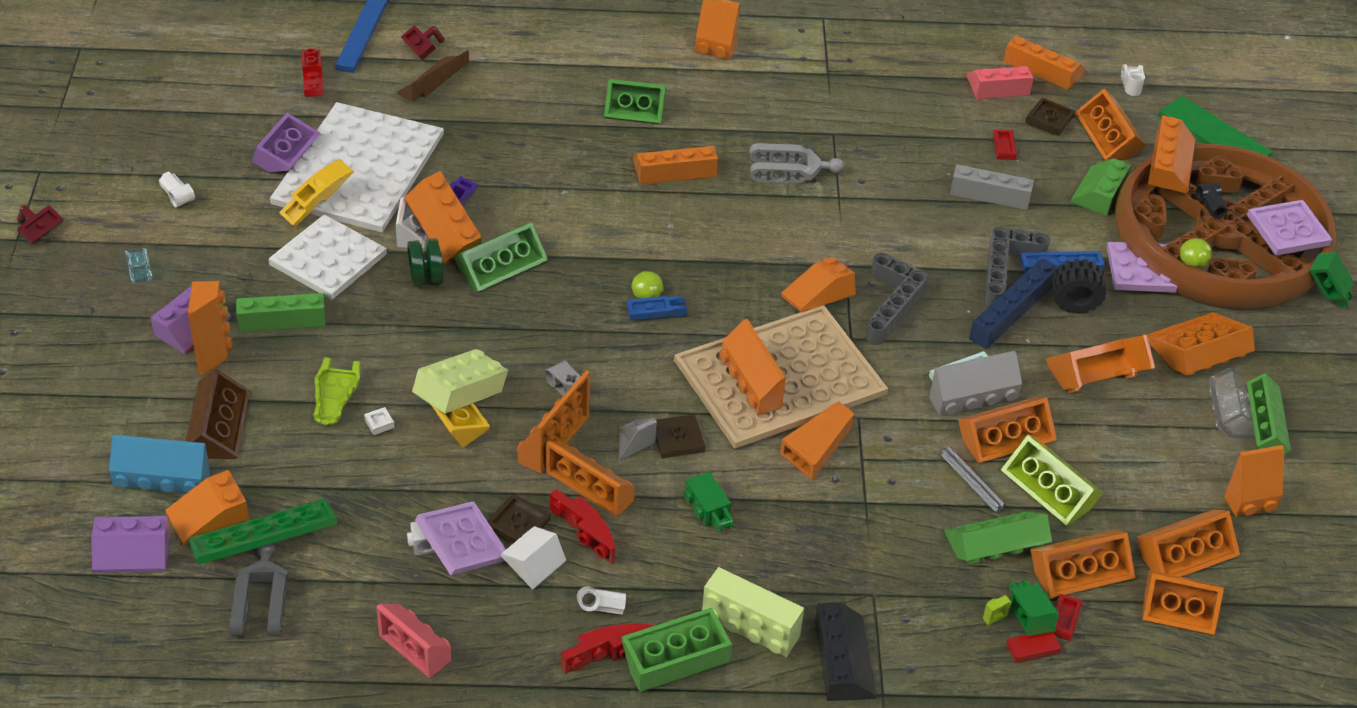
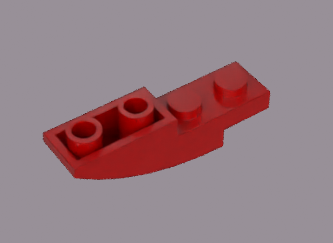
[301,48,324,97]
[550,489,615,564]
[561,624,655,674]

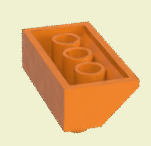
[1004,36,1086,90]
[1075,88,1147,161]
[1148,115,1195,194]
[633,146,718,184]
[404,171,482,265]
[188,281,233,375]
[720,319,786,415]
[958,397,1057,463]
[546,440,635,517]
[1137,509,1240,577]
[1031,530,1135,598]

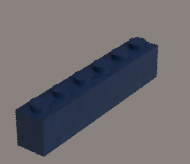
[969,258,1059,349]

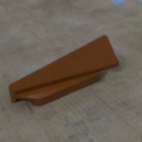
[397,50,469,102]

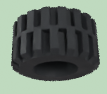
[1052,259,1106,314]

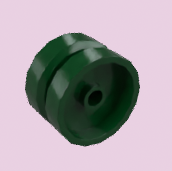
[407,238,443,287]

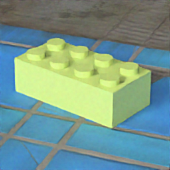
[412,349,508,414]
[702,567,804,657]

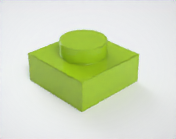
[983,595,1011,625]

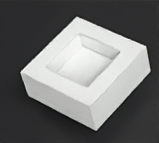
[364,407,394,435]

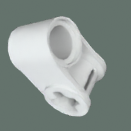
[1121,64,1145,96]

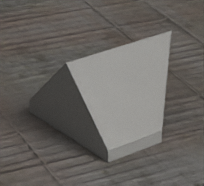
[618,418,657,461]

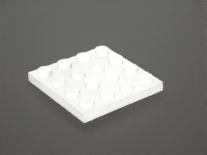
[268,215,387,300]

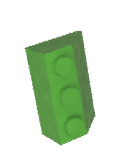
[604,79,667,124]
[1070,158,1131,216]

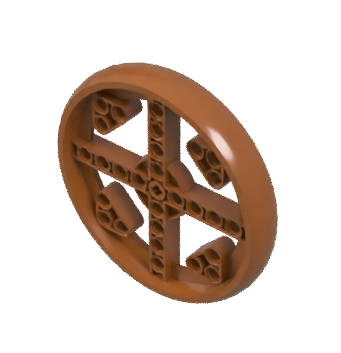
[1115,144,1337,310]

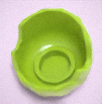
[1180,238,1212,267]
[631,271,664,299]

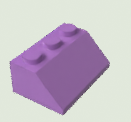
[252,113,320,172]
[151,286,231,354]
[91,516,171,573]

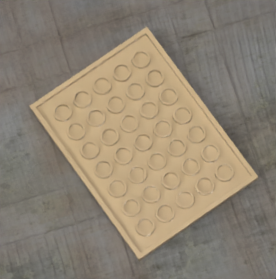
[674,305,888,449]

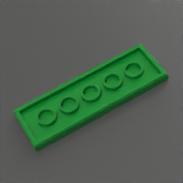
[1158,96,1273,157]
[188,499,338,565]

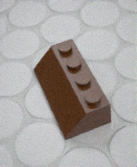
[186,368,251,459]

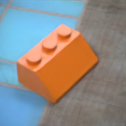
[1142,570,1224,635]

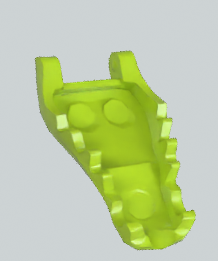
[314,357,362,425]

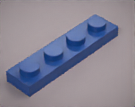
[1020,251,1105,273]

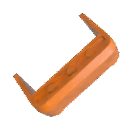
[1046,334,1155,393]

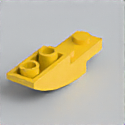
[279,158,354,228]

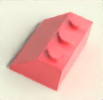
[967,66,1034,99]
[376,604,451,678]

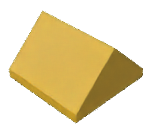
[431,403,490,448]

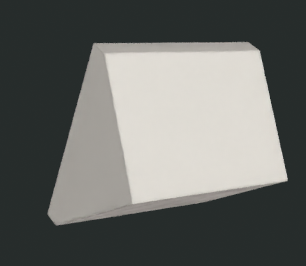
[396,196,429,248]
[500,526,566,590]

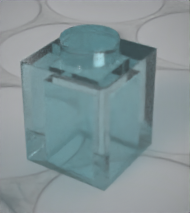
[125,248,152,283]

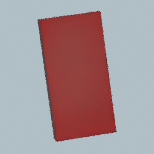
[993,130,1017,160]
[1054,594,1083,642]
[1006,632,1061,663]

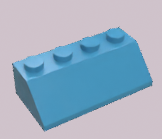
[109,435,211,493]

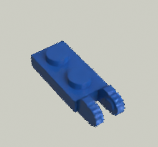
[626,296,688,321]

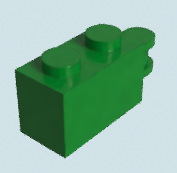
[1309,252,1354,308]
[683,471,734,533]
[1009,579,1059,636]

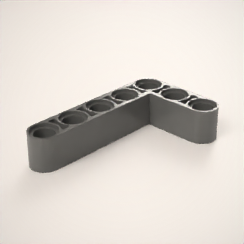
[984,227,1050,307]
[866,253,928,345]

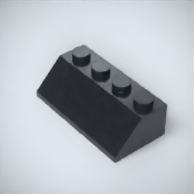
[815,602,876,701]

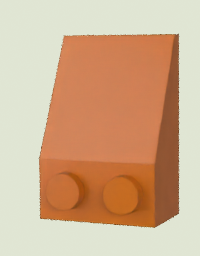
[695,0,740,60]
[781,257,856,313]
[1224,445,1284,517]
[165,470,249,545]

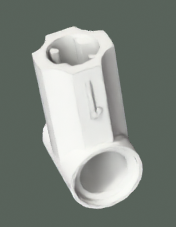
[159,172,195,208]
[577,586,626,615]

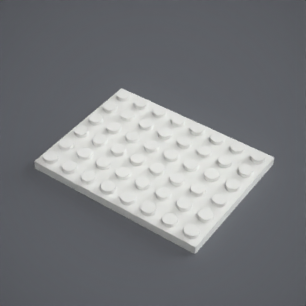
[270,102,444,233]

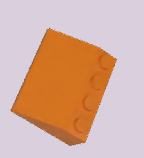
[1147,312,1255,375]
[517,370,590,474]

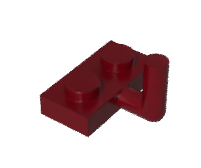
[401,25,445,60]
[17,205,64,245]

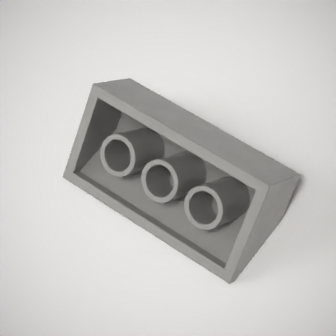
[950,164,1034,210]
[929,351,1022,416]

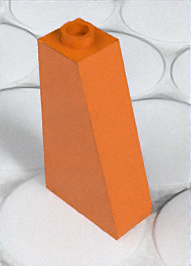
[780,401,854,480]

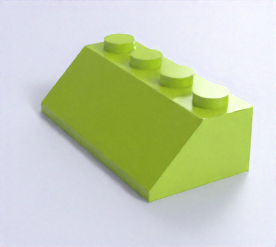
[1001,435,1103,526]

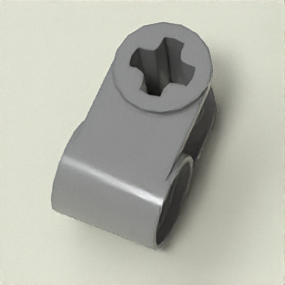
[545,361,580,397]

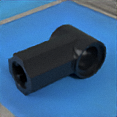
[1196,183,1228,219]

